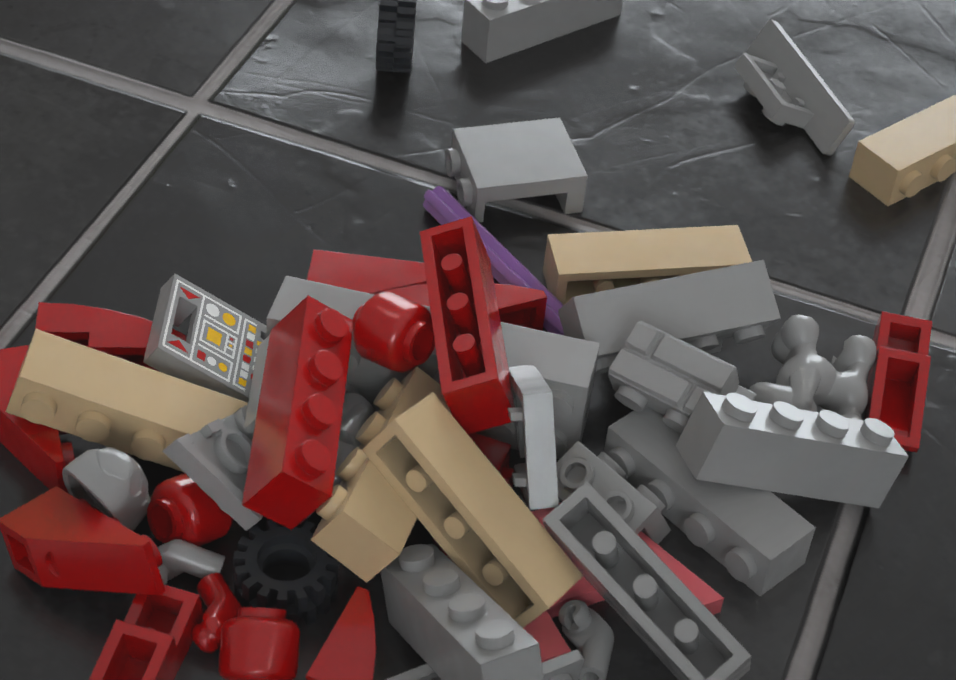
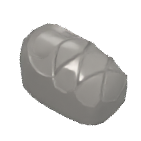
[62,447,151,531]

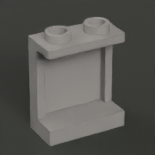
[445,118,588,222]

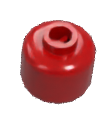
[353,292,435,373]
[147,473,233,547]
[218,607,300,680]

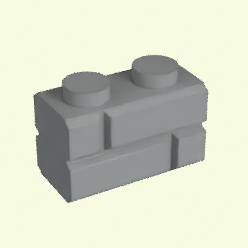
[608,320,739,434]

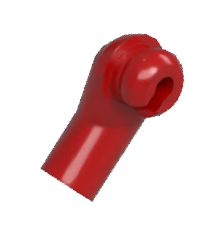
[191,573,242,653]

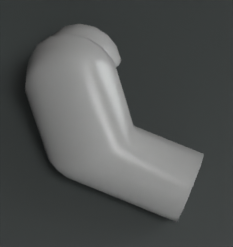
[157,539,225,585]
[559,600,614,680]

